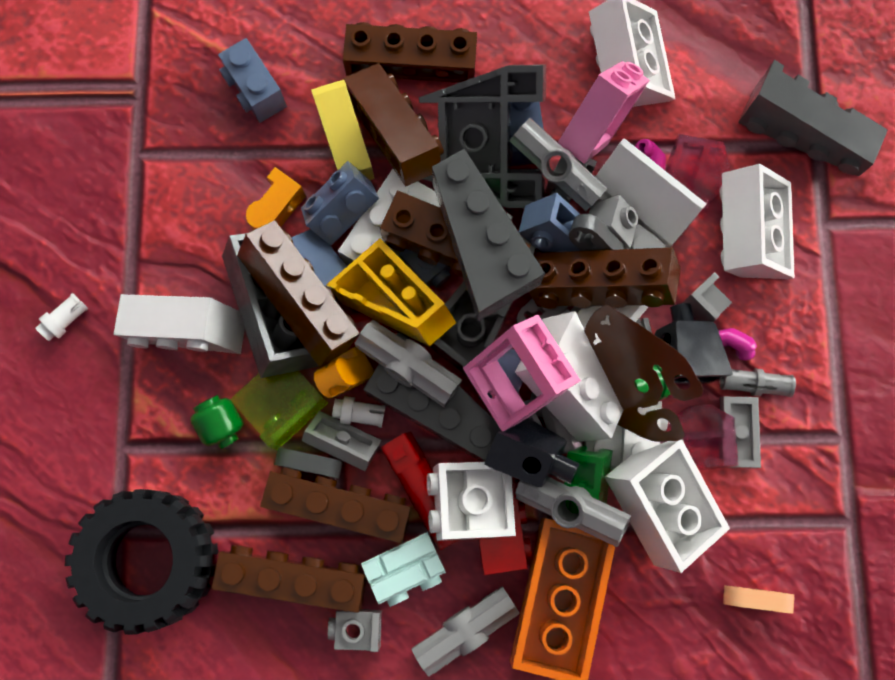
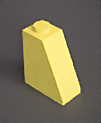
[311,80,374,180]

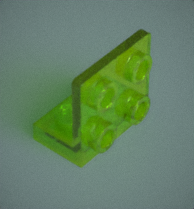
[231,371,328,451]

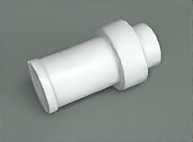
[35,293,89,341]
[332,396,385,428]

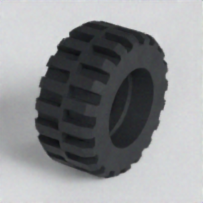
[65,489,218,635]

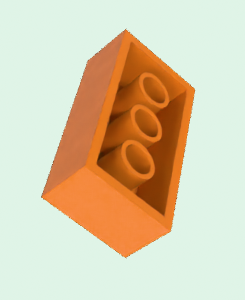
[509,518,615,680]

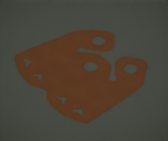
[584,305,703,442]

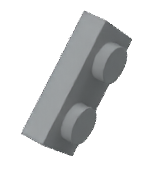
[720,396,761,469]
[302,411,382,471]

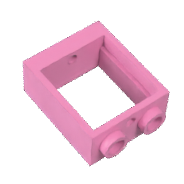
[558,61,650,164]
[463,315,581,432]

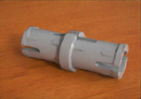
[720,368,796,397]

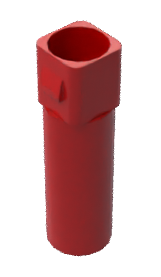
[381,431,458,551]

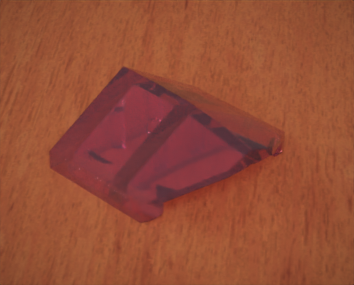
[666,133,730,209]
[664,404,739,470]

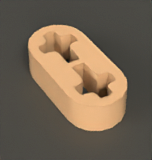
[723,585,794,613]

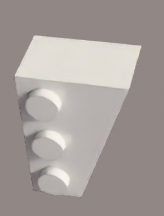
[338,169,440,265]
[113,294,245,354]
[515,311,623,442]

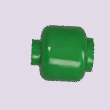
[190,395,244,449]

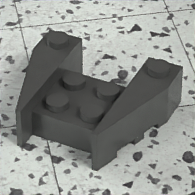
[419,64,547,208]

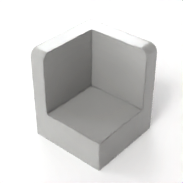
[683,272,732,322]

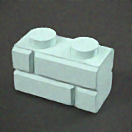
[361,532,446,607]

